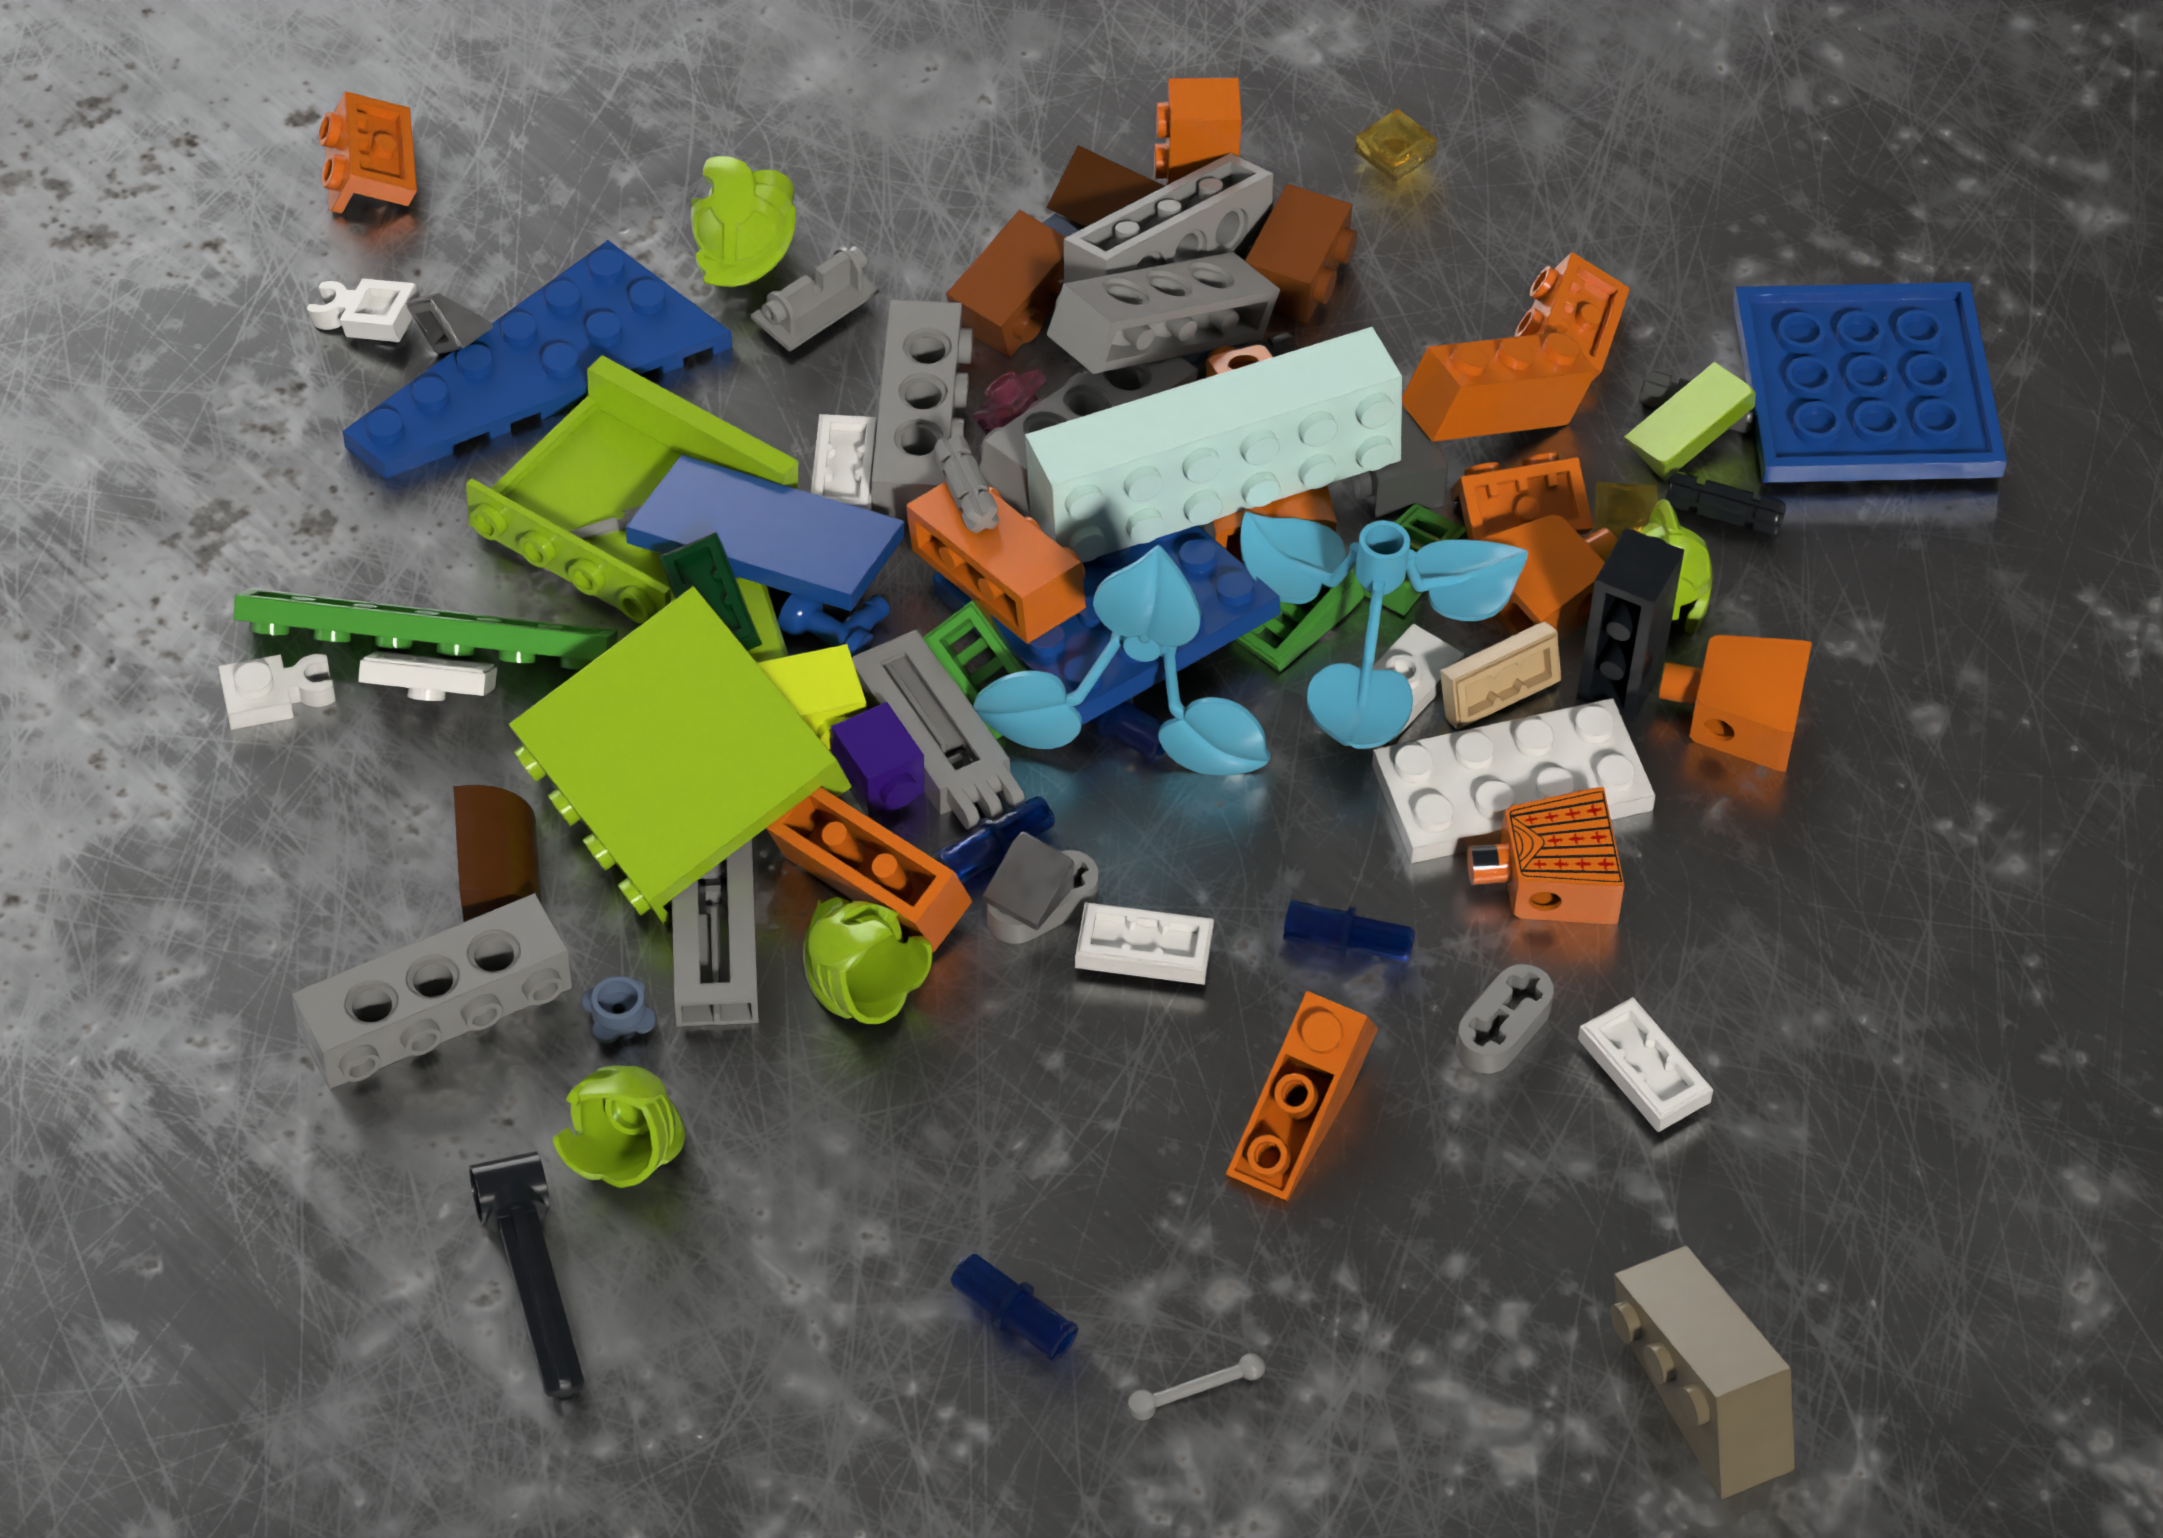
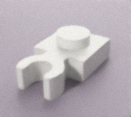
[307,278,421,342]
[218,654,336,730]

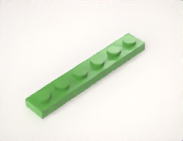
[233,588,618,670]

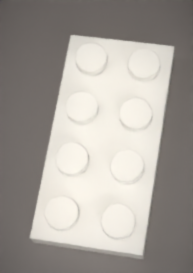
[1372,698,1656,864]

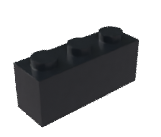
[1576,527,1684,721]

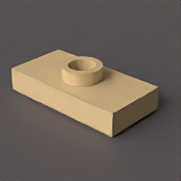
[1440,621,1561,730]

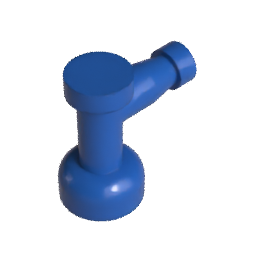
[778,594,890,657]

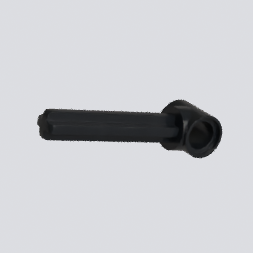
[469,1151,584,1399]

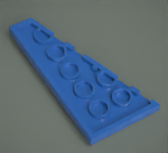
[343,240,732,479]

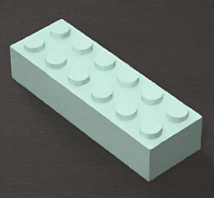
[1025,326,1402,562]

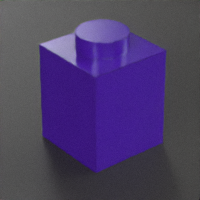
[831,702,924,818]

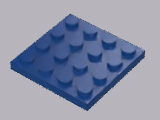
[1733,282,2007,483]
[932,525,1281,725]

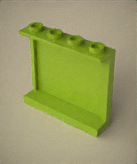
[466,355,798,623]
[509,586,852,928]

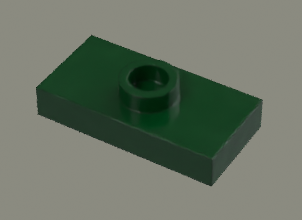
[659,532,762,651]

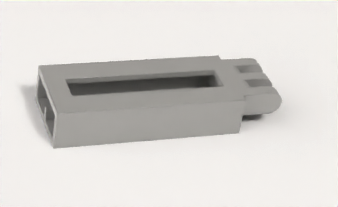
[852,628,1025,829]
[672,839,759,1027]

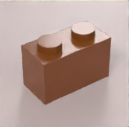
[1245,184,1358,324]
[946,209,1066,359]

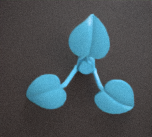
[1240,512,1528,749]
[973,545,1271,775]

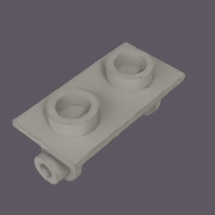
[751,246,879,351]

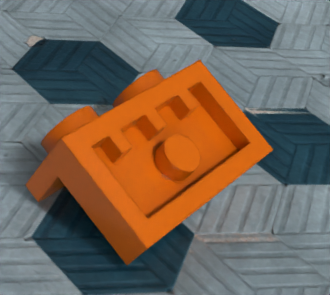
[319,91,417,214]
[1514,252,1630,380]
[1450,452,1594,540]

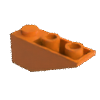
[1226,991,1378,1202]

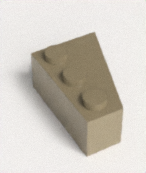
[1610,1245,1795,1500]

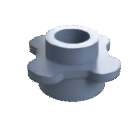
[582,976,656,1043]

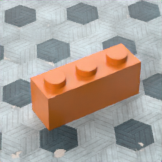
[1402,331,1597,442]
[906,481,1086,644]
[766,787,973,953]

